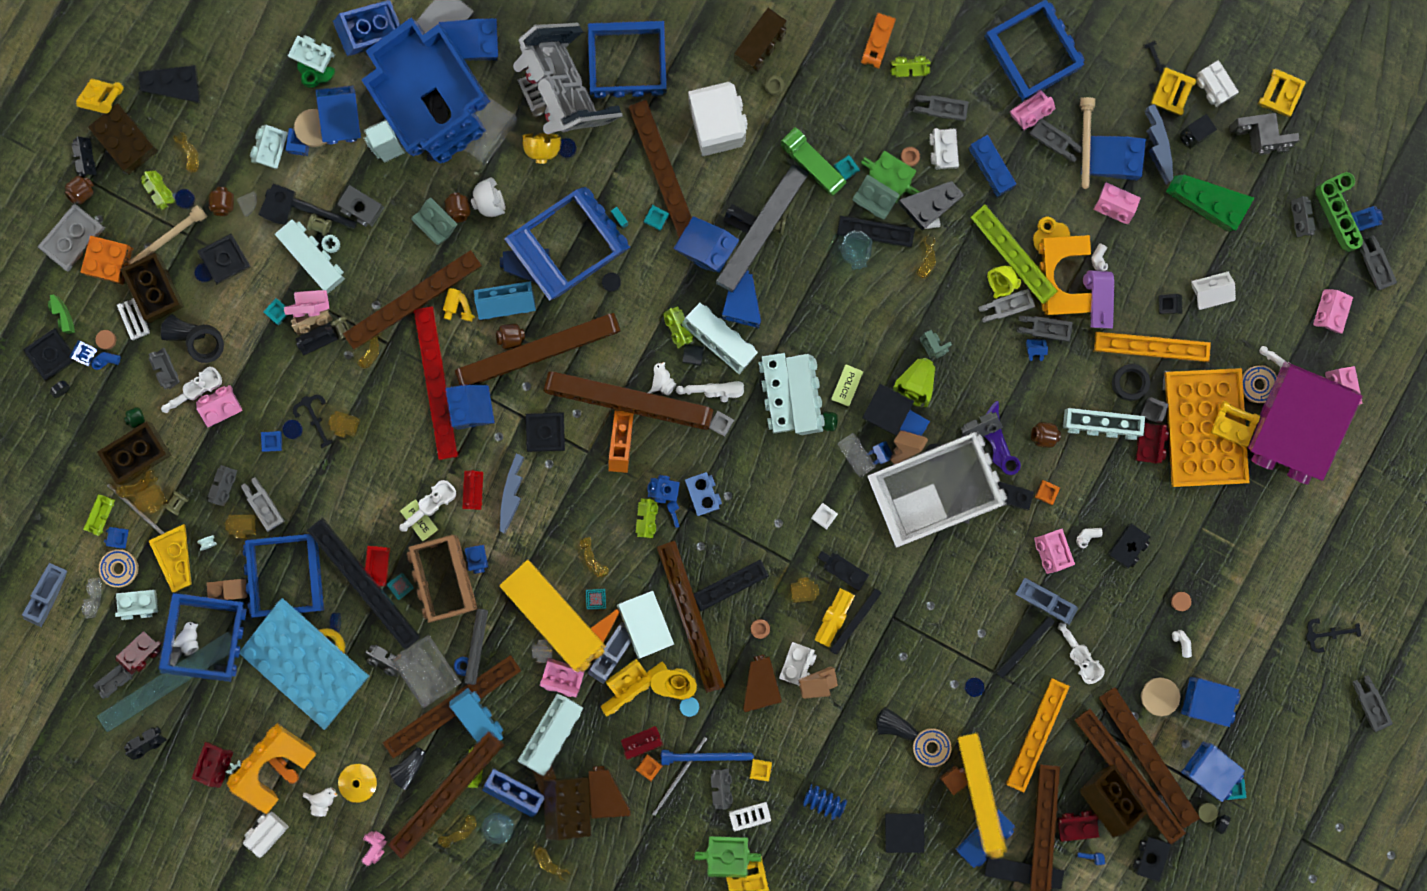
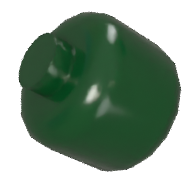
[124,407,145,429]
[822,411,838,432]

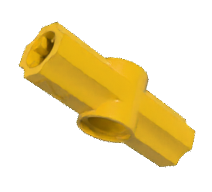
[814,588,855,647]

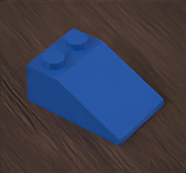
[333,0,400,56]
[439,19,498,60]
[1081,136,1146,181]

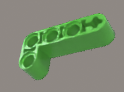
[780,127,847,196]
[1316,172,1363,252]

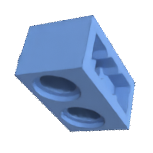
[685,472,722,516]

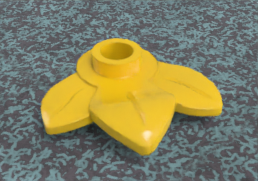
[1033,217,1070,251]

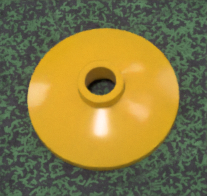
[338,764,377,803]

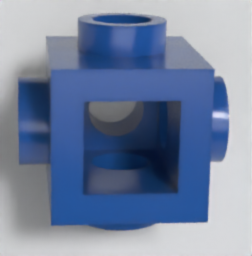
[647,475,680,504]

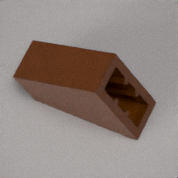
[743,654,782,712]
[589,766,631,818]

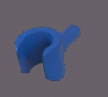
[667,501,679,528]
[1078,852,1105,865]

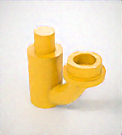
[443,288,475,322]

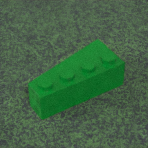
[1166,175,1254,231]

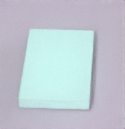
[617,591,674,659]

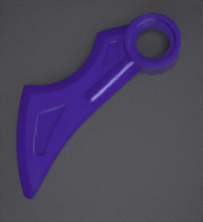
[983,401,1021,476]

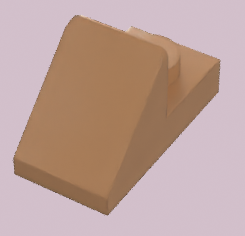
[890,431,928,465]
[207,579,248,600]
[799,667,838,698]

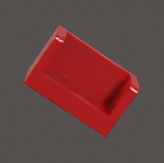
[365,546,390,586]

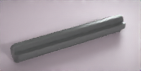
[465,609,488,685]

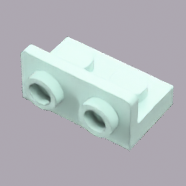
[288,35,335,73]
[250,125,288,169]
[115,590,158,620]

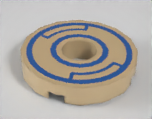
[1242,365,1277,403]
[99,549,138,587]
[913,728,951,767]

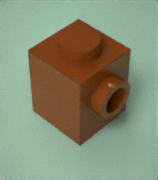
[939,766,969,795]

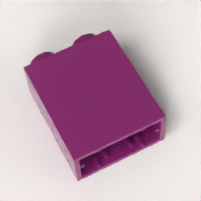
[1248,361,1363,485]

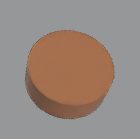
[900,147,920,167]
[96,330,116,350]
[1171,592,1191,611]
[751,619,770,639]

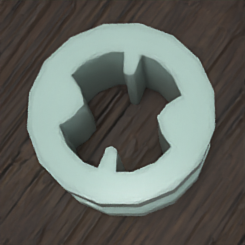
[322,235,340,253]
[197,535,217,551]

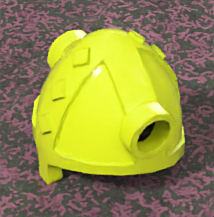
[987,266,1021,298]

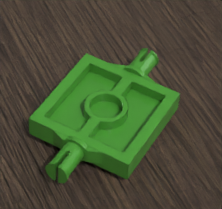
[861,151,920,204]
[695,837,761,878]

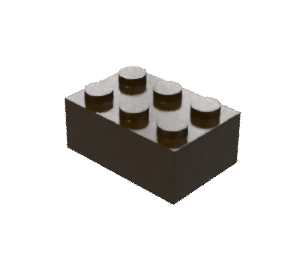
[734,7,787,75]
[88,103,159,175]
[120,253,184,323]
[97,421,172,486]
[1079,764,1148,838]
[543,777,591,840]

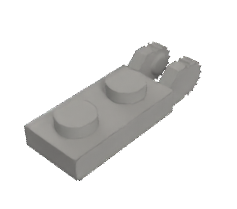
[978,289,1035,323]
[241,477,285,532]

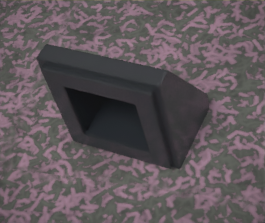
[1159,294,1182,314]
[682,345,704,366]

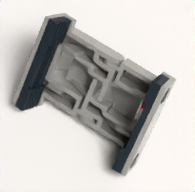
[513,23,623,134]

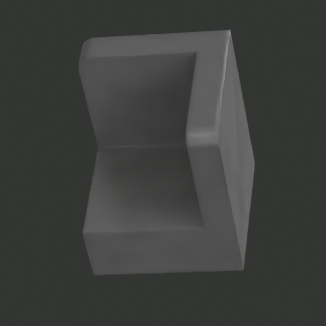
[1140,397,1169,424]

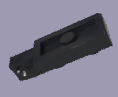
[817,551,869,591]

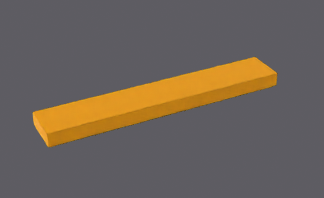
[1094,332,1211,362]
[1006,678,1070,793]

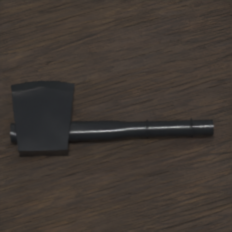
[258,184,357,229]

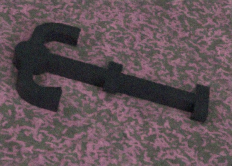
[1143,41,1182,93]
[293,395,334,448]
[1306,618,1361,653]

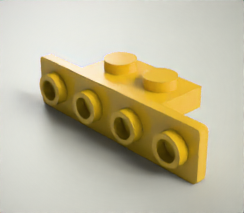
[601,659,668,716]

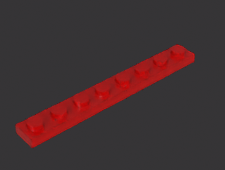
[414,306,458,460]

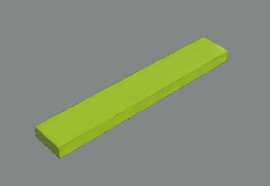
[970,205,1058,304]

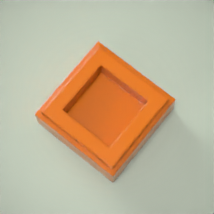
[1034,480,1060,505]
[636,754,663,781]

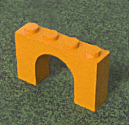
[1038,235,1092,315]
[227,723,316,814]

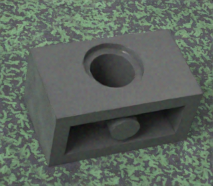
[337,185,384,227]

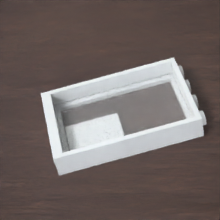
[867,432,1007,547]

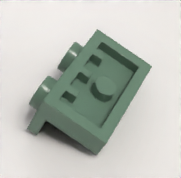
[852,175,900,219]
[411,198,457,245]
[919,330,952,359]

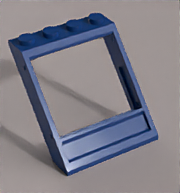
[504,187,630,301]

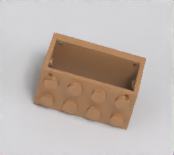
[407,535,478,622]

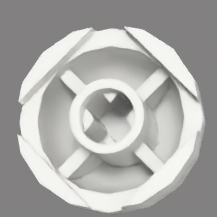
[471,177,505,217]

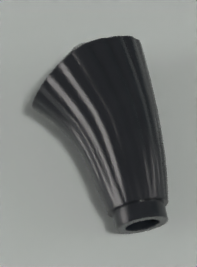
[161,314,205,341]
[876,707,919,742]
[389,747,427,791]

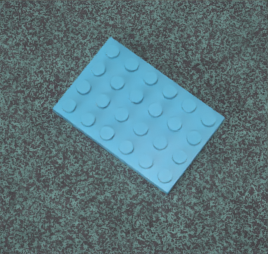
[240,598,369,730]

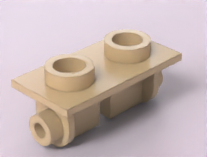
[291,309,333,335]

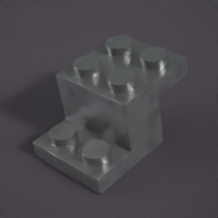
[1229,113,1300,155]

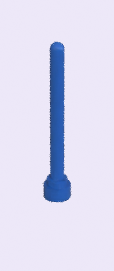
[661,750,754,765]

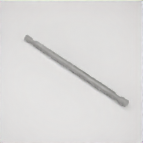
[107,483,164,535]
[652,737,707,816]

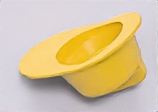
[651,668,697,700]

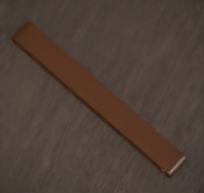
[455,313,621,386]
[543,372,714,430]

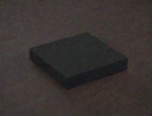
[197,233,250,285]
[23,328,76,381]
[862,384,914,436]
[525,412,565,452]
[885,813,925,853]

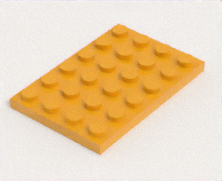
[1164,368,1249,487]

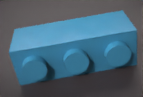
[474,281,536,320]
[449,688,503,743]

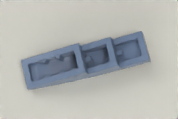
[1145,104,1173,185]
[500,453,525,533]

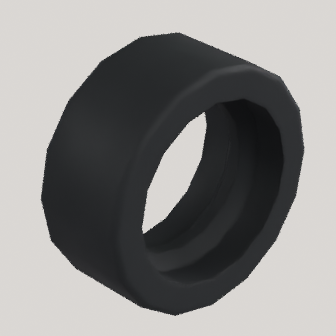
[186,324,224,363]
[1112,364,1150,401]

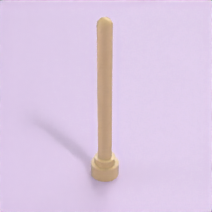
[1080,97,1095,189]
[128,205,207,264]

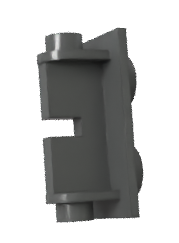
[1291,196,1316,238]
[148,347,180,389]
[961,412,1003,437]
[207,465,237,507]
[365,645,405,678]
[93,664,134,699]
[711,769,733,810]

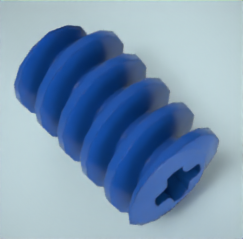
[803,784,847,820]

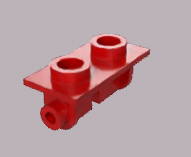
[462,471,484,510]

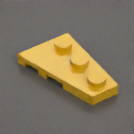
[149,524,192,593]

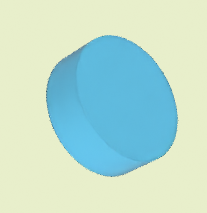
[680,697,699,717]

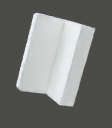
[1192,272,1236,310]

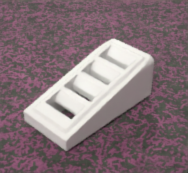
[518,77,547,117]
[729,802,771,831]

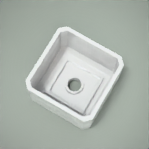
[688,82,748,156]

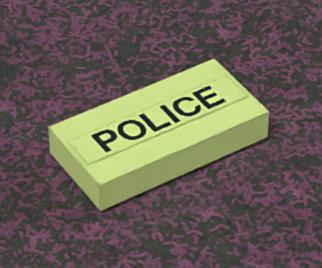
[831,364,863,407]
[400,499,438,542]

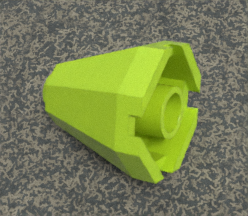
[893,358,935,407]

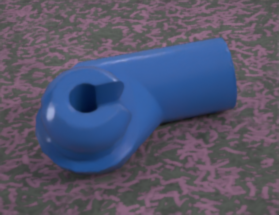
[91,352,121,370]

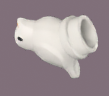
[648,362,677,396]
[173,622,199,656]
[303,788,338,816]

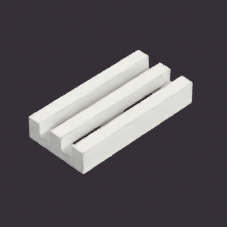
[117,298,150,341]

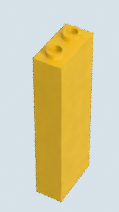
[499,560,607,672]
[958,733,1007,859]

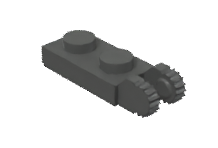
[913,95,969,121]
[1029,118,1083,163]
[1360,236,1397,291]
[1017,316,1073,342]
[1353,675,1393,732]

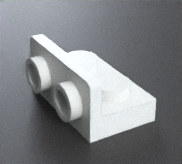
[930,128,959,169]
[779,642,817,686]

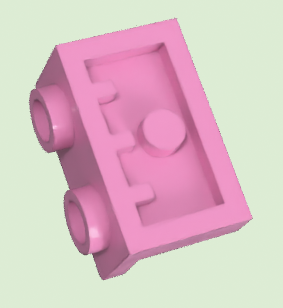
[1034,529,1075,574]

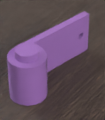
[1083,270,1114,328]

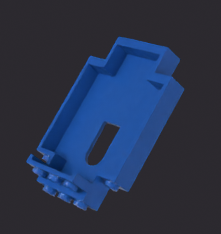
[362,18,491,164]

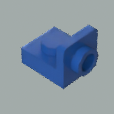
[1351,206,1383,231]
[465,545,489,574]

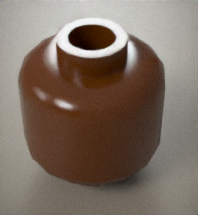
[64,176,94,204]
[209,187,234,216]
[444,193,470,223]
[496,323,525,349]
[1031,422,1061,448]

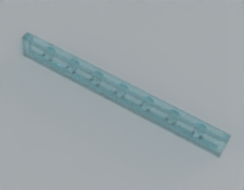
[97,632,238,732]

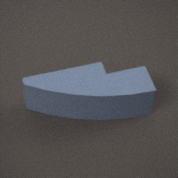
[22,563,67,627]
[1015,578,1078,625]
[587,622,631,684]

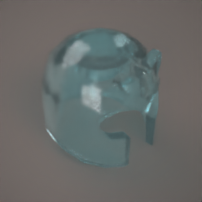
[841,231,872,270]
[482,812,515,844]

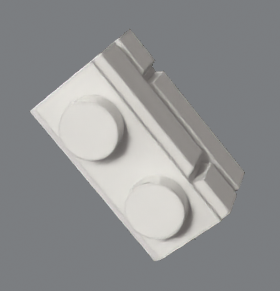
[1196,60,1239,107]
[243,812,288,858]

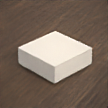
[811,503,838,530]

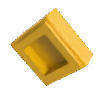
[750,759,772,781]

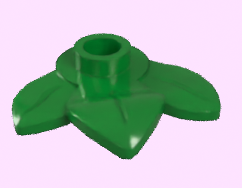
[297,62,335,88]

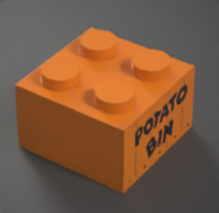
[80,236,133,285]

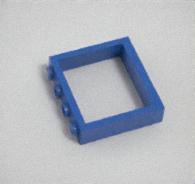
[985,0,1084,102]
[588,21,667,98]
[243,534,324,617]
[159,593,247,682]

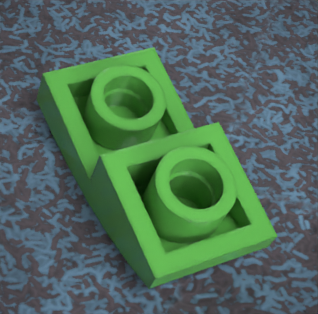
[48,295,75,334]

